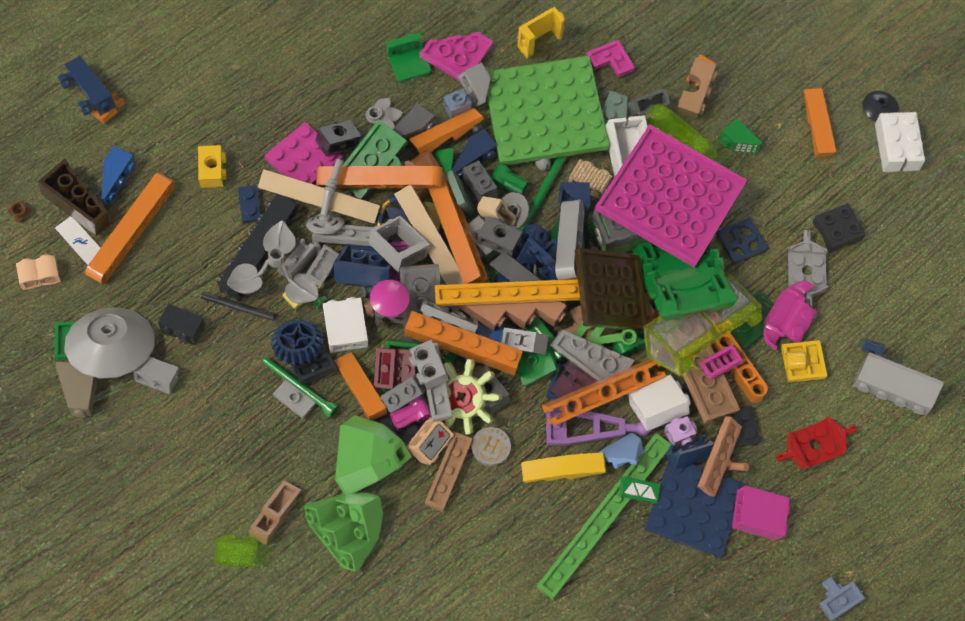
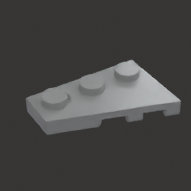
[420,300,478,333]

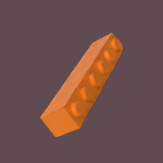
[404,311,523,375]

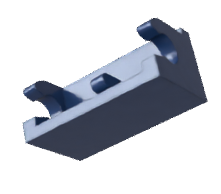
[666,435,714,469]

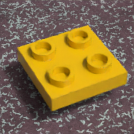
[781,340,827,383]

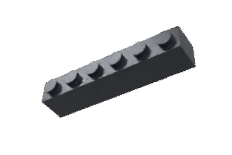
[217,194,298,302]

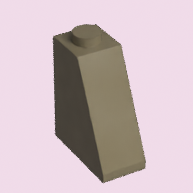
[56,362,98,418]

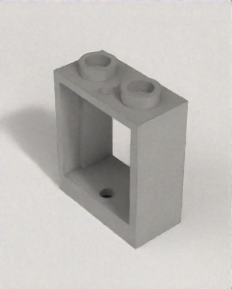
[368,216,430,272]

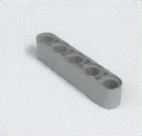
[555,199,584,280]

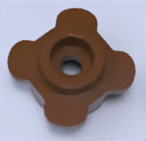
[8,201,31,222]

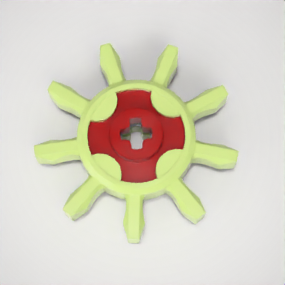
[429,359,502,434]

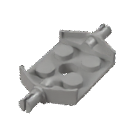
[788,230,828,308]

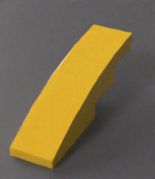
[521,453,606,483]

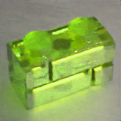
[214,534,259,568]

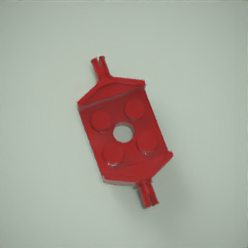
[775,416,858,470]

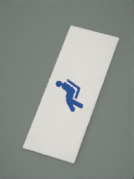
[55,217,100,265]

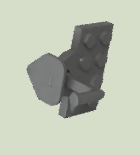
[361,264,441,340]

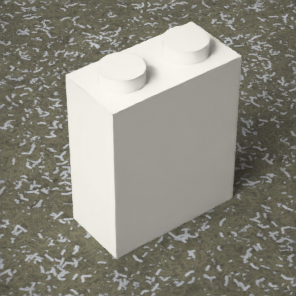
[323,297,368,353]
[629,375,691,431]

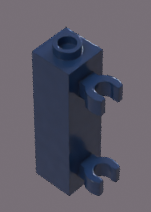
[57,56,116,116]

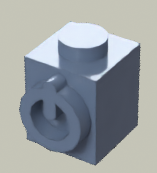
[443,89,473,119]

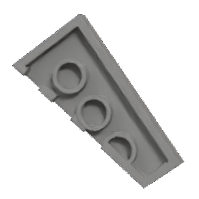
[550,330,635,388]

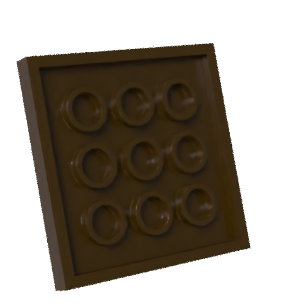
[574,248,649,331]

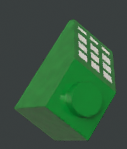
[719,118,763,154]

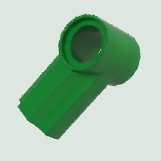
[490,164,529,195]

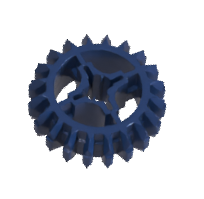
[271,318,324,367]

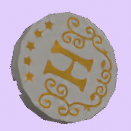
[471,427,511,467]

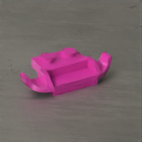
[764,280,817,350]

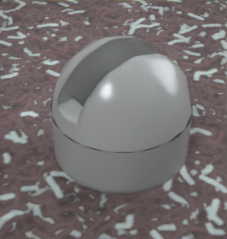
[535,159,551,171]

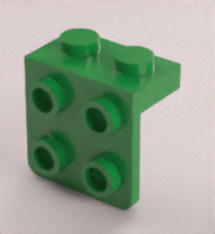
[386,32,431,82]

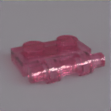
[551,363,595,406]

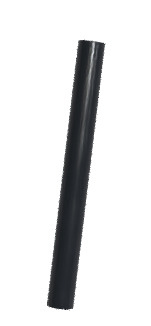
[201,292,276,321]

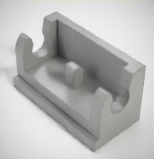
[277,239,316,280]
[133,356,179,394]

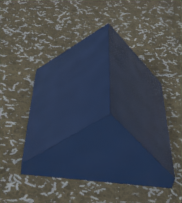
[558,182,590,223]

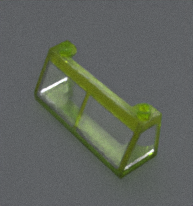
[644,273,762,376]

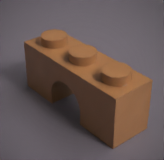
[676,58,718,119]

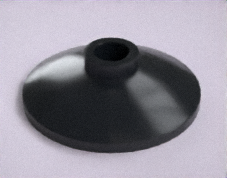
[862,91,898,122]

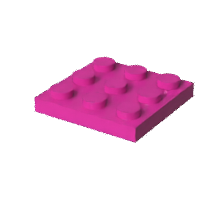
[264,122,343,185]

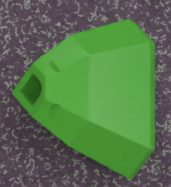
[335,415,412,494]
[304,493,383,572]

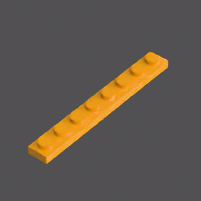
[435,279,580,306]

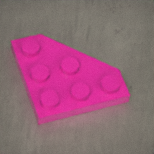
[419,32,493,81]

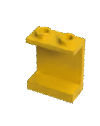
[517,7,565,59]

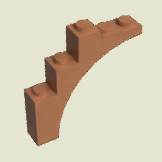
[456,278,578,331]

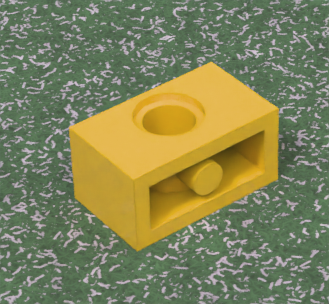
[198,145,227,188]

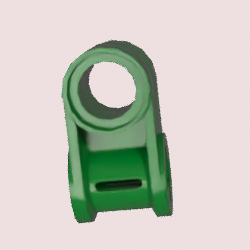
[612,330,649,357]

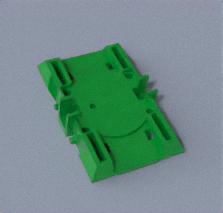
[633,242,738,321]

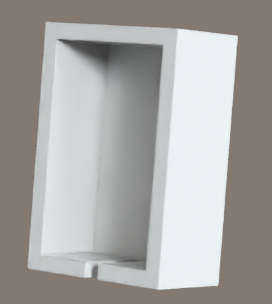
[875,112,925,172]
[605,115,647,177]

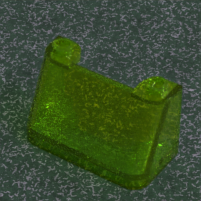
[645,104,717,161]

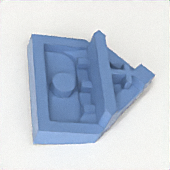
[599,433,645,469]

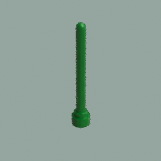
[262,357,339,419]

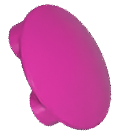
[370,280,409,318]

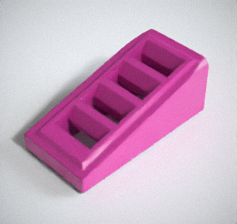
[699,344,743,380]

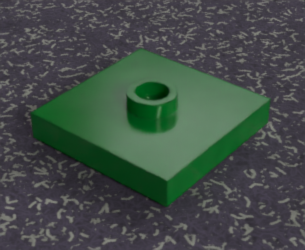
[517,343,559,387]

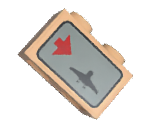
[406,417,454,465]

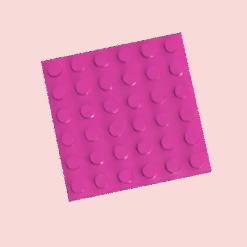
[594,124,747,267]

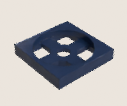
[716,218,768,265]

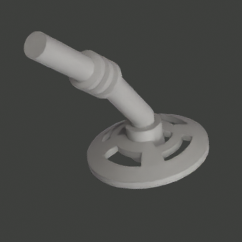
[306,159,344,234]

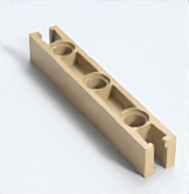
[258,169,381,225]
[394,184,464,285]

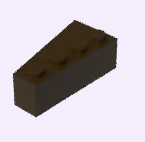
[38,158,109,236]

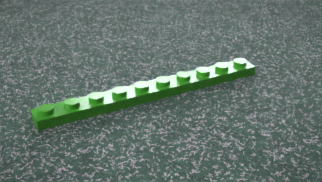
[537,433,672,600]

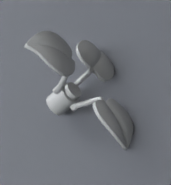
[227,221,318,304]

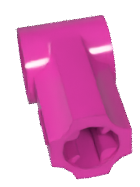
[390,396,431,430]

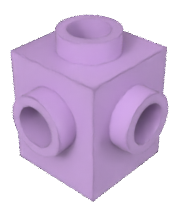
[664,416,697,447]

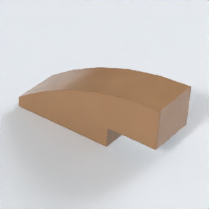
[249,480,301,545]

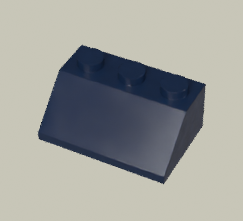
[334,244,401,287]

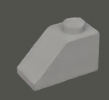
[458,62,490,108]

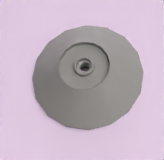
[64,307,155,378]

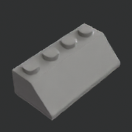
[853,352,944,415]

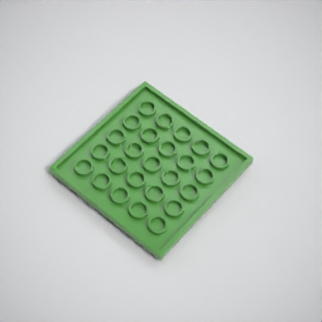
[487,56,609,165]

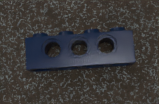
[493,223,551,283]

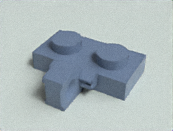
[819,577,865,621]

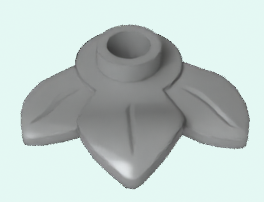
[366,98,402,129]

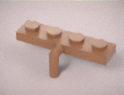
[698,417,749,496]

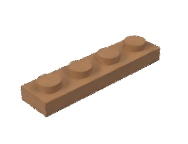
[425,432,473,512]

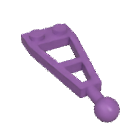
[546,407,652,446]

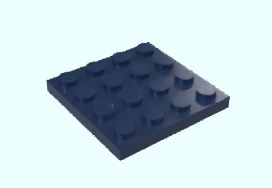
[645,460,745,558]

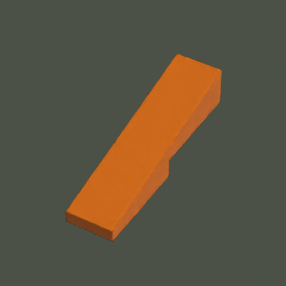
[804,88,836,158]
[409,107,484,155]
[334,352,387,421]

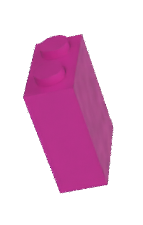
[732,486,790,540]

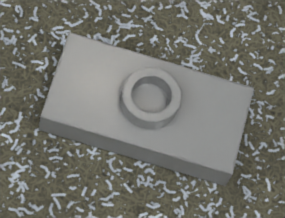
[304,245,339,287]
[273,379,316,419]

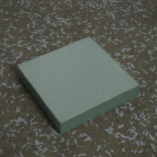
[446,171,476,216]

